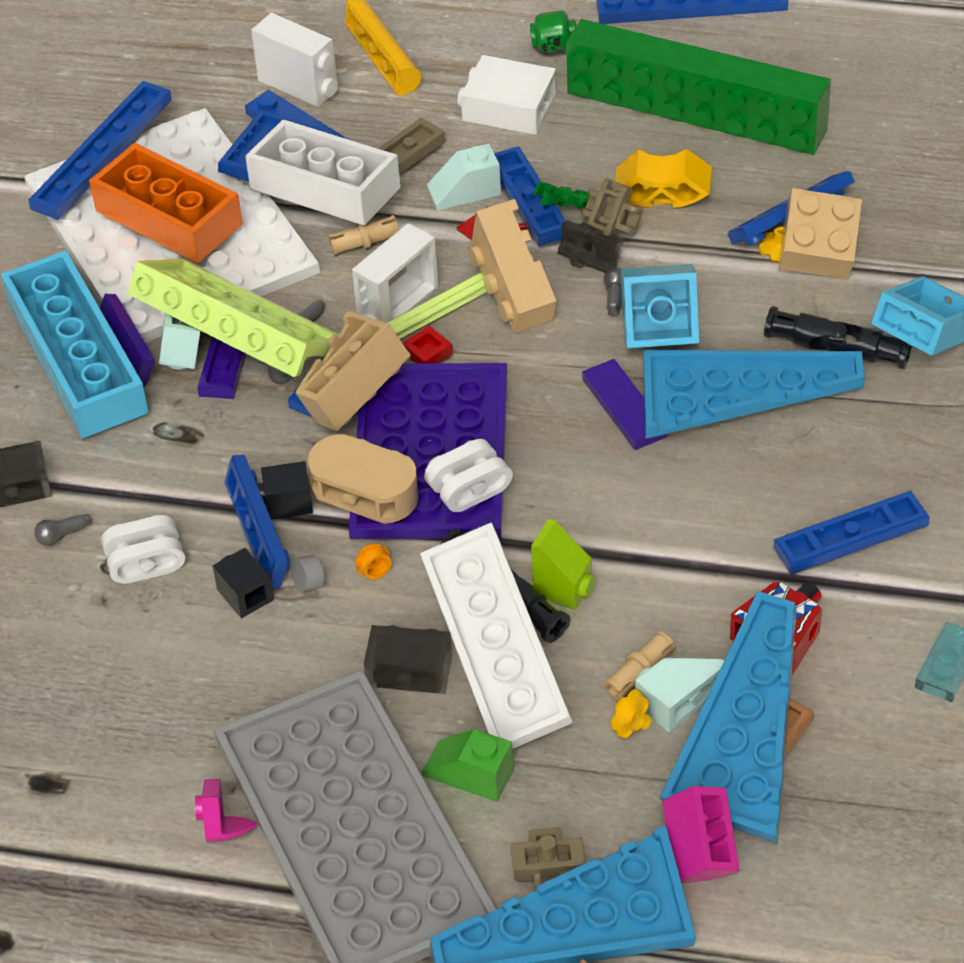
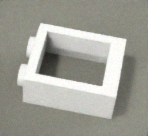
[352,223,439,323]

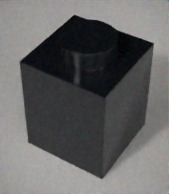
[257,461,313,520]
[212,548,274,619]

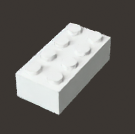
[245,120,401,226]

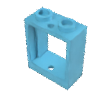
[871,276,964,356]

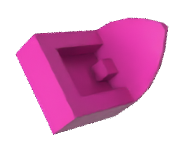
[195,778,257,842]

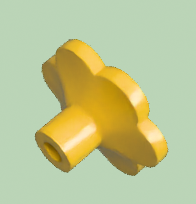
[759,227,784,262]
[611,689,652,739]

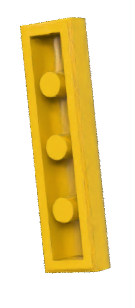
[345,0,422,96]

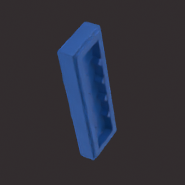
[218,110,290,182]

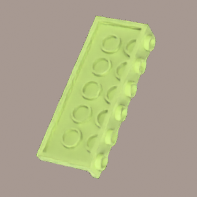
[128,259,339,377]

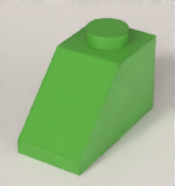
[422,729,514,802]

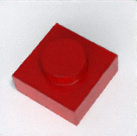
[402,326,453,364]

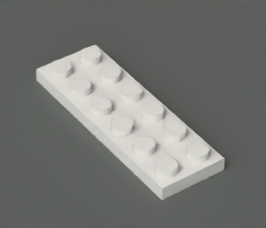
[420,523,573,749]

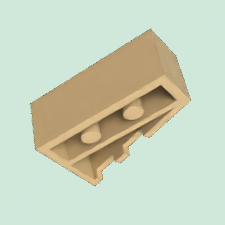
[468,199,557,333]
[295,310,411,431]

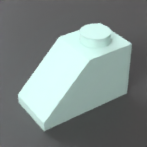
[427,144,501,211]
[159,313,200,370]
[635,658,724,732]

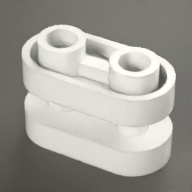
[424,439,513,512]
[101,515,185,584]

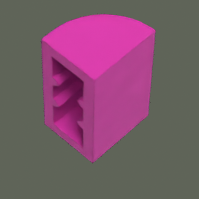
[662,786,740,883]

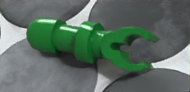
[533,182,590,209]

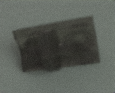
[557,220,624,273]

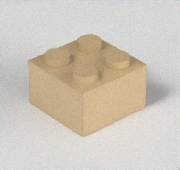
[778,188,862,280]

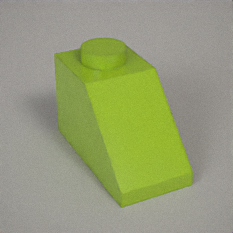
[531,518,596,610]

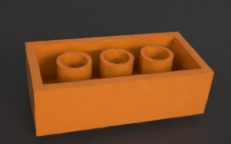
[89,143,243,264]

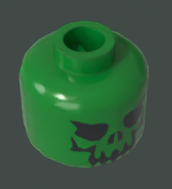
[530,10,576,55]

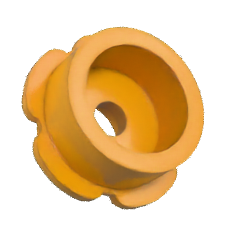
[355,543,392,580]

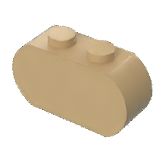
[308,434,419,524]

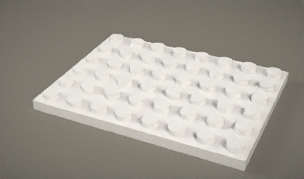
[24,108,320,343]

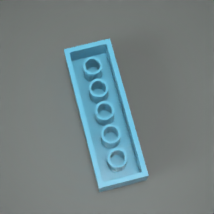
[0,250,149,439]

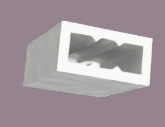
[251,13,338,108]
[457,55,557,135]

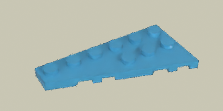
[643,350,865,439]
[660,591,797,844]
[430,825,696,963]

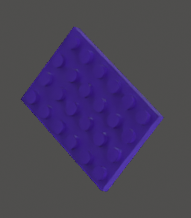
[348,363,507,539]

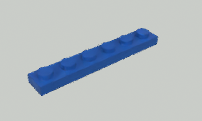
[596,0,788,24]
[28,81,172,220]

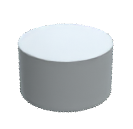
[291,555,324,593]

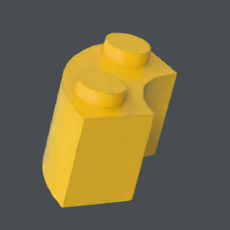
[614,149,712,208]

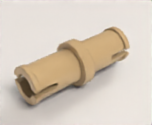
[328,215,399,255]
[603,631,676,701]

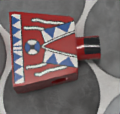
[730,582,822,675]

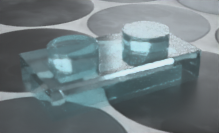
[915,622,964,702]

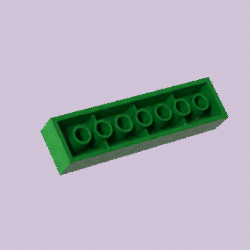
[566,19,831,155]

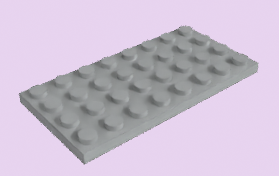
[214,670,496,963]

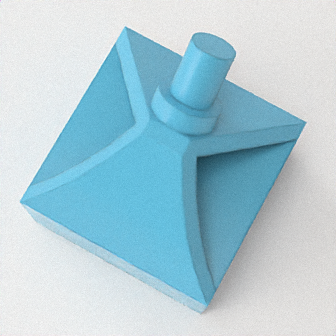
[620,264,699,348]

